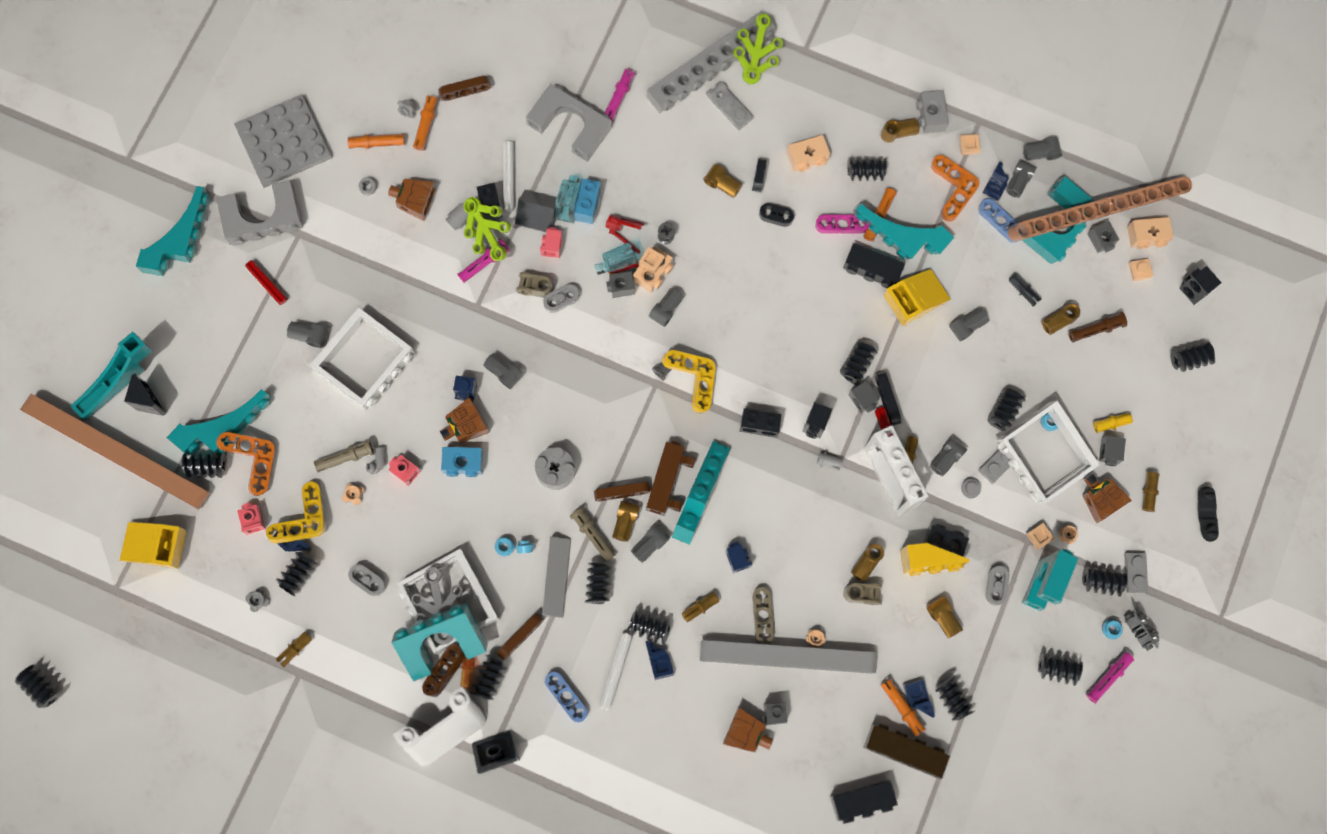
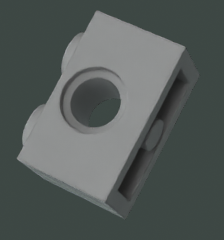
[916,90,948,134]

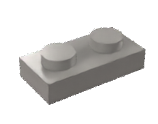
[979,450,1020,484]
[1124,553,1148,593]

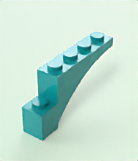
[136,186,210,276]
[852,204,955,260]
[70,331,152,421]
[166,389,272,456]
[672,441,730,545]

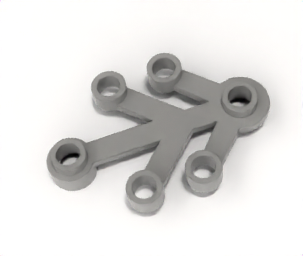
[411,567,463,645]

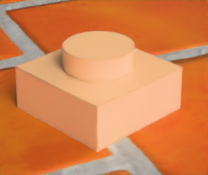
[959,134,980,155]
[639,247,665,274]
[1129,259,1153,281]
[1026,523,1055,550]

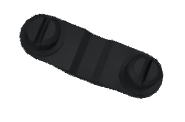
[1198,486,1219,542]

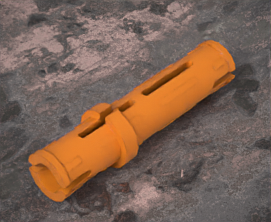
[413,95,438,151]
[347,134,405,149]
[863,188,897,242]
[881,679,926,736]

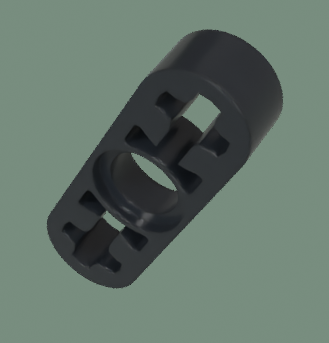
[875,372,902,426]

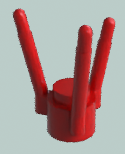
[605,214,644,254]

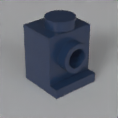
[453,375,477,402]
[725,541,753,573]

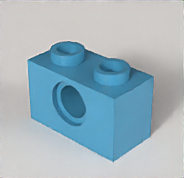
[574,178,601,224]
[441,447,483,477]

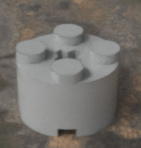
[535,447,575,490]

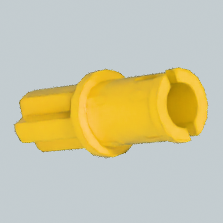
[1093,413,1133,433]

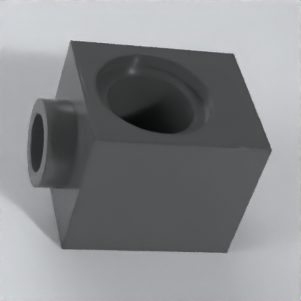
[1087,221,1120,253]
[606,271,635,298]
[849,381,880,413]
[1099,435,1126,466]
[763,702,788,726]

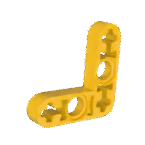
[662,350,716,413]
[266,482,325,544]

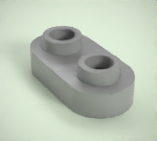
[543,284,579,313]
[348,564,385,596]
[985,566,1010,606]

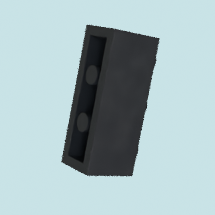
[843,243,905,288]
[830,780,898,824]

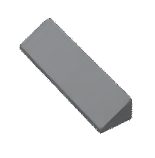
[542,537,570,618]

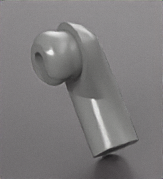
[366,447,386,474]

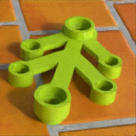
[733,13,783,85]
[463,197,511,261]

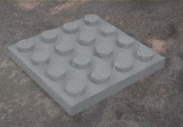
[234,94,332,188]

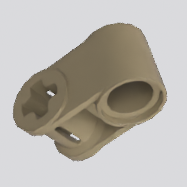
[516,272,553,298]
[843,583,882,605]

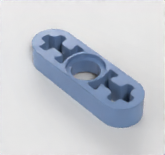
[978,199,1021,243]
[545,672,588,723]

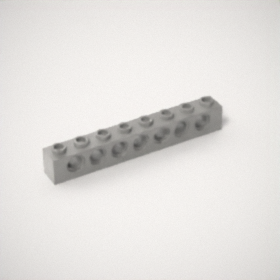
[647,11,775,113]

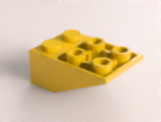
[883,269,951,327]
[119,522,187,569]
[900,543,969,576]

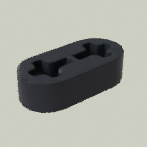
[752,158,767,193]
[759,203,794,227]

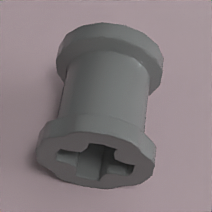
[658,222,675,245]
[652,357,673,381]

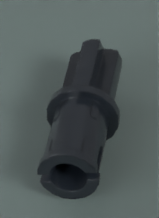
[1009,273,1042,307]

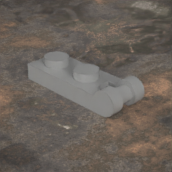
[706,81,753,130]

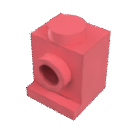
[540,227,563,258]
[388,455,421,486]
[237,503,266,535]

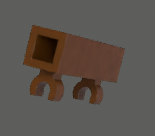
[646,441,695,516]

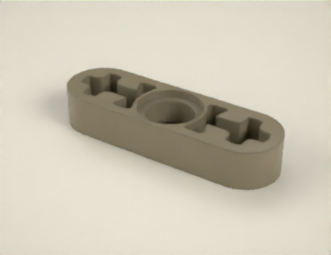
[752,587,774,645]

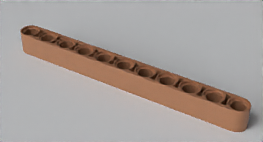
[1008,177,1192,241]
[20,393,209,510]

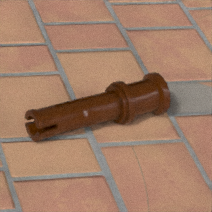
[1068,311,1128,343]

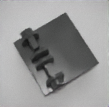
[1124,609,1160,651]

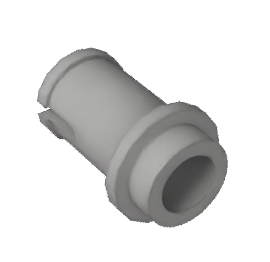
[817,452,843,470]

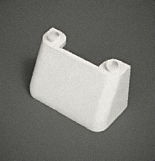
[393,687,486,765]

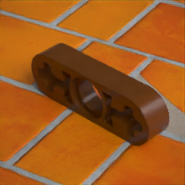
[438,75,492,101]
[593,482,650,502]
[497,612,545,661]
[422,644,465,697]

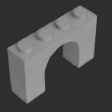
[526,84,612,162]
[216,180,303,245]

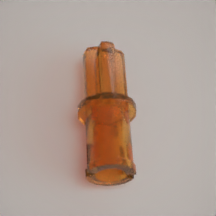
[460,656,476,689]

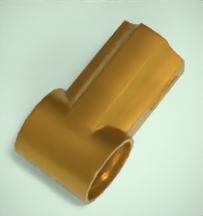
[880,118,919,143]
[703,164,742,198]
[1041,303,1081,335]
[612,501,640,542]
[850,544,884,583]
[926,596,963,639]

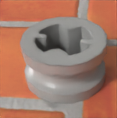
[359,177,376,196]
[456,587,473,604]

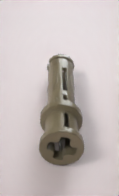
[314,439,374,473]
[569,507,616,562]

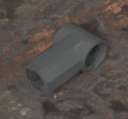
[1023,136,1063,161]
[1006,159,1037,198]
[648,288,684,327]
[949,308,990,342]
[287,321,328,348]
[483,353,523,389]
[930,437,968,477]
[631,524,670,563]

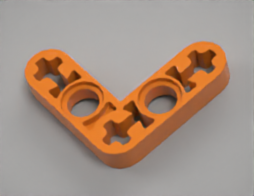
[931,155,979,222]
[216,432,275,496]

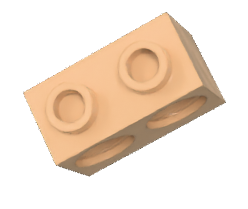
[633,246,674,293]

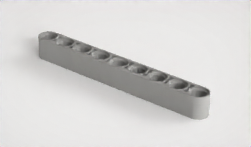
[699,640,877,674]

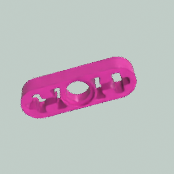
[815,215,869,234]

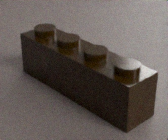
[863,723,950,779]

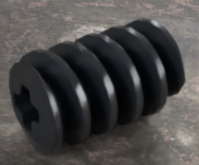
[847,158,887,181]
[840,342,878,385]
[1171,342,1215,372]
[988,388,1026,431]
[182,453,226,478]
[276,552,318,597]
[585,563,613,604]
[1082,566,1128,597]
[627,610,671,645]
[1038,653,1083,686]
[469,655,507,700]
[15,664,62,708]
[935,675,975,721]

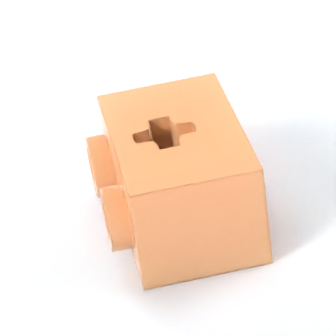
[786,135,830,172]
[1127,217,1174,249]

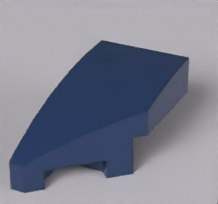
[982,161,1009,201]
[273,528,312,552]
[645,641,674,680]
[903,679,935,718]

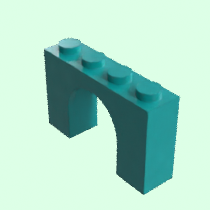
[1020,176,1095,264]
[1022,549,1079,611]
[391,603,488,682]

